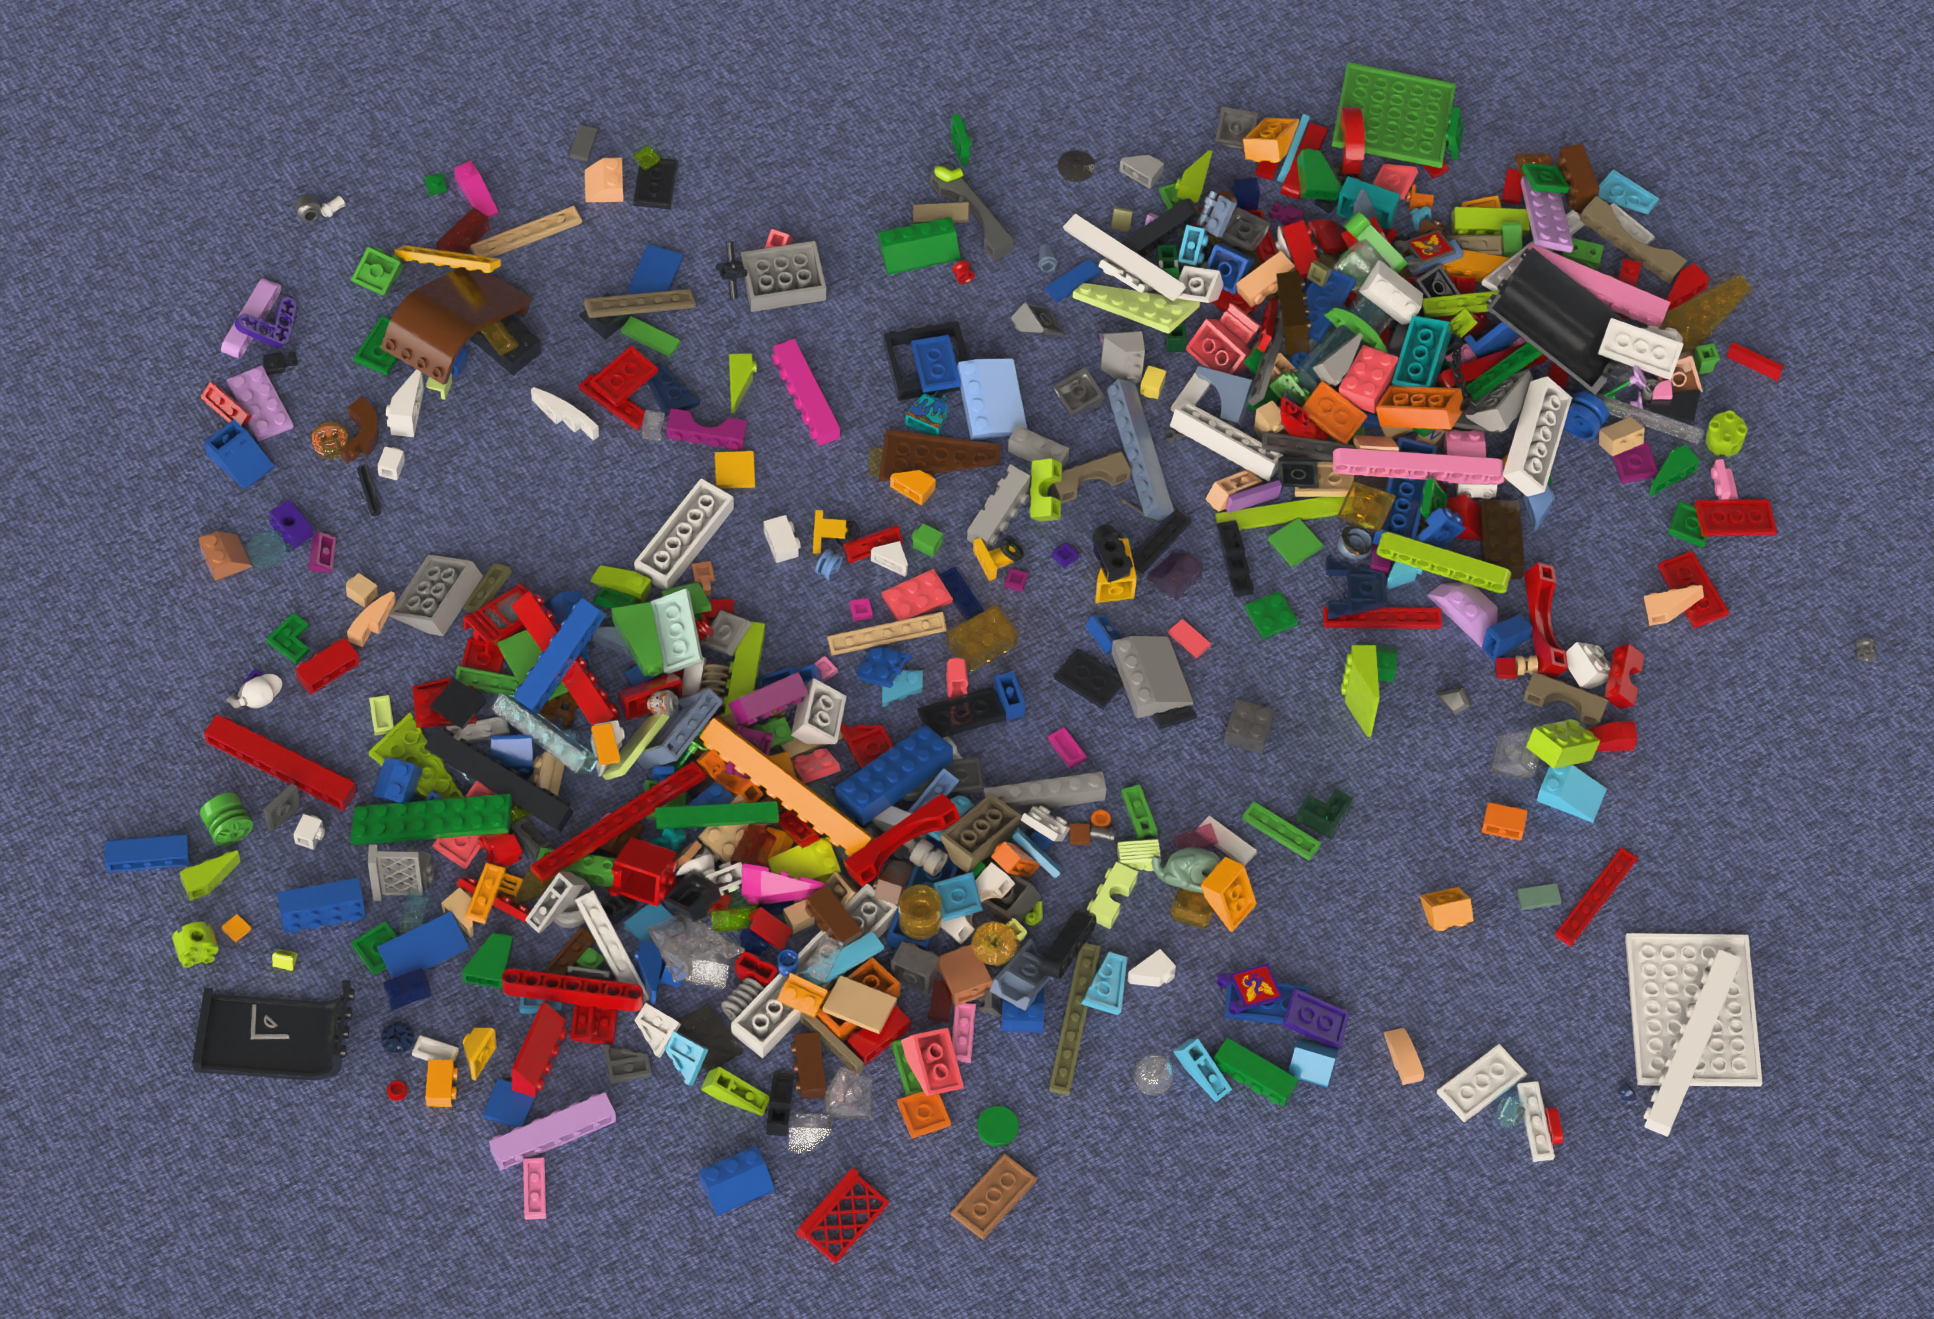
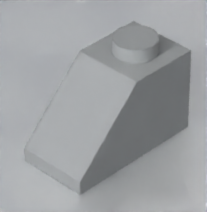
[1119,155,1164,189]

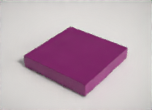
[1612,441,1659,484]

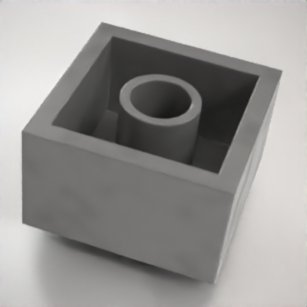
[1224,699,1275,754]
[891,941,940,995]

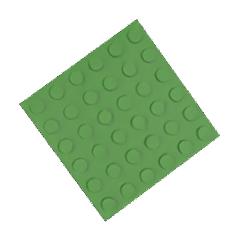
[1332,62,1456,168]

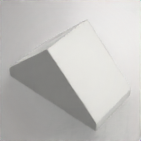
[871,541,908,577]

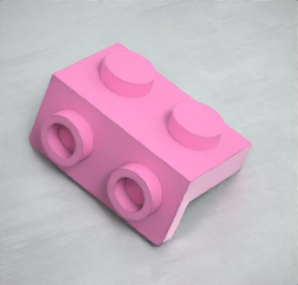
[1711,459,1738,500]

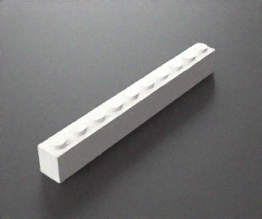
[1644,949,1742,1137]

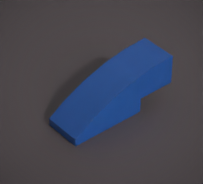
[757,664,822,690]

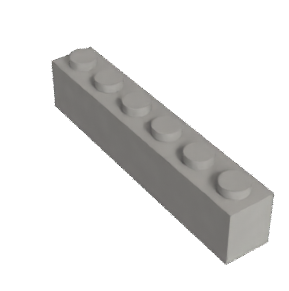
[983,771,1106,813]

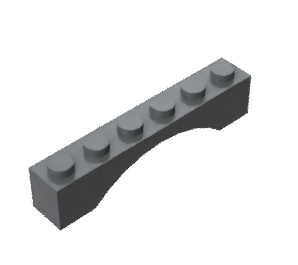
[930,163,1014,261]

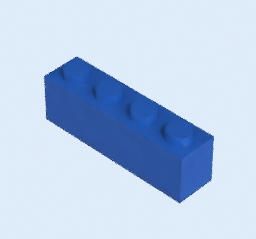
[105,834,190,873]

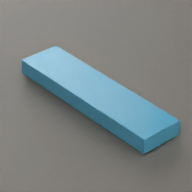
[1277,114,1309,183]
[803,931,884,987]

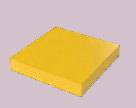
[715,451,755,489]

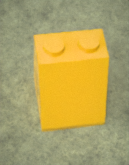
[1095,538,1137,603]

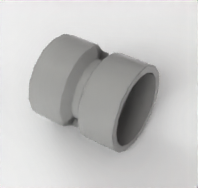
[909,839,948,876]

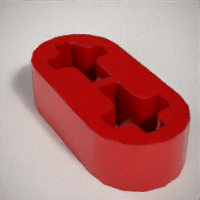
[1545,1106,1563,1145]

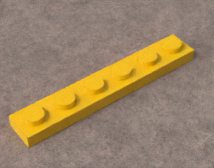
[394,245,501,273]

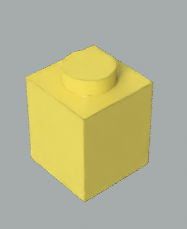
[1140,365,1166,399]

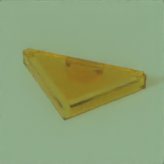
[514,870,554,906]

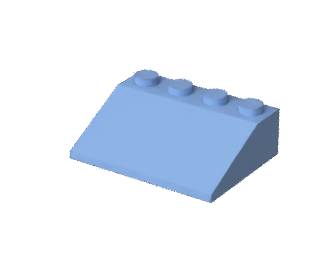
[957,359,1027,441]

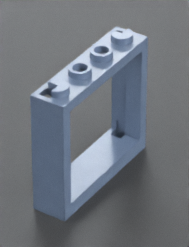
[636,688,723,770]

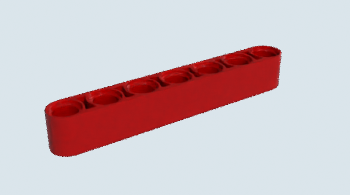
[1437,342,1549,388]
[502,969,644,1011]

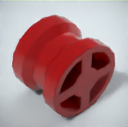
[952,261,975,284]

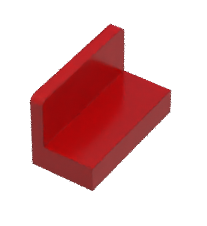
[748,907,792,950]

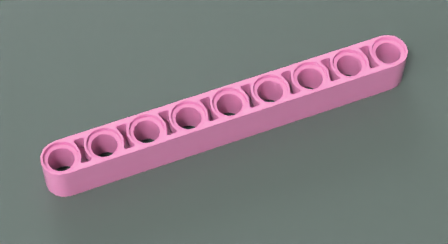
[1333,448,1504,484]

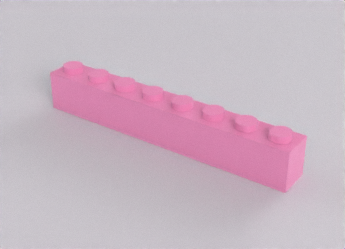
[1528,243,1670,328]

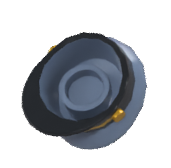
[1338,526,1373,560]

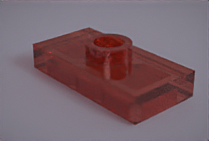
[928,980,952,1023]

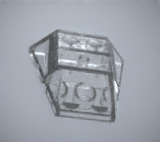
[648,913,745,983]

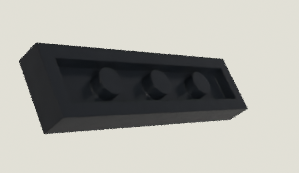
[1132,509,1192,574]

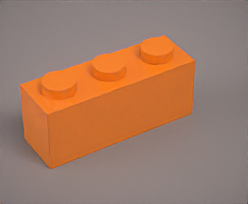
[991,841,1041,878]

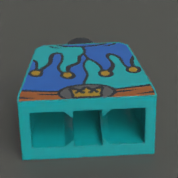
[905,391,948,436]

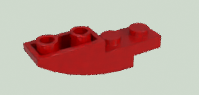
[1280,397,1328,441]

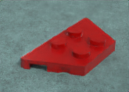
[840,724,894,770]

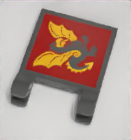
[1394,230,1456,272]

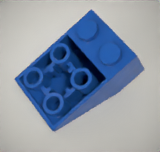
[204,420,275,490]

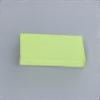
[369,695,394,736]

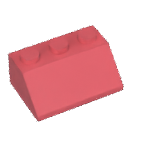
[1186,319,1252,376]

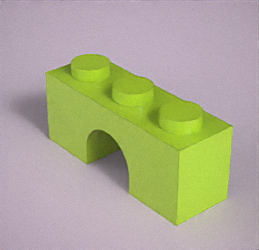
[1029,458,1062,522]

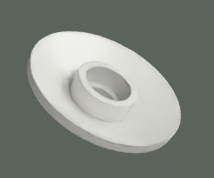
[1275,226,1292,261]

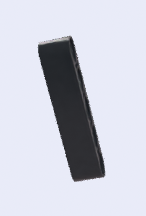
[1121,198,1201,257]
[1039,911,1096,979]

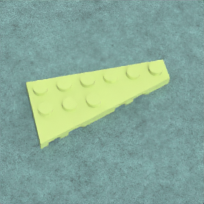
[1073,283,1200,334]

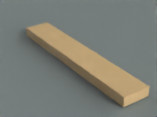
[470,206,582,258]
[827,612,947,656]

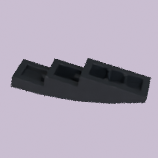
[1217,520,1254,597]

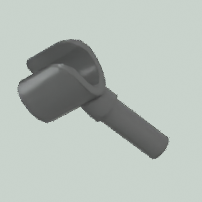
[1164,430,1188,445]

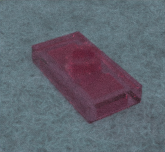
[1173,823,1219,850]

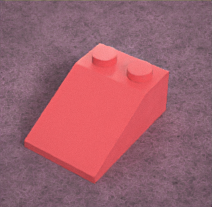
[901,1028,964,1096]

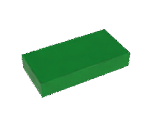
[594,587,638,608]

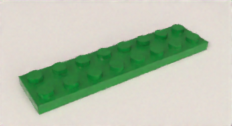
[350,794,512,845]

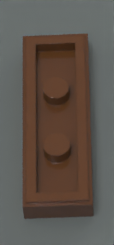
[543,927,596,976]

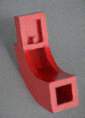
[1340,107,1365,174]

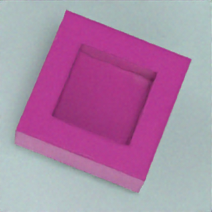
[849,598,873,622]

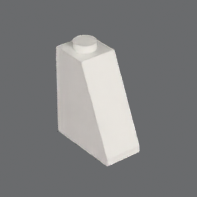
[872,806,927,853]

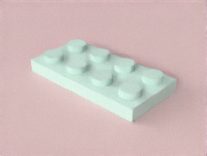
[651,588,703,675]

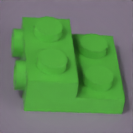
[351,247,404,297]

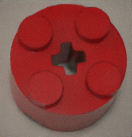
[478,828,522,868]

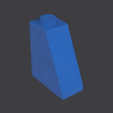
[1482,614,1533,662]

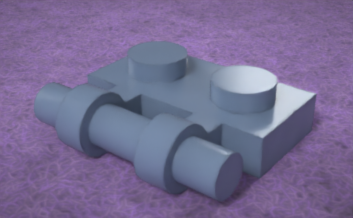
[1196,190,1237,238]

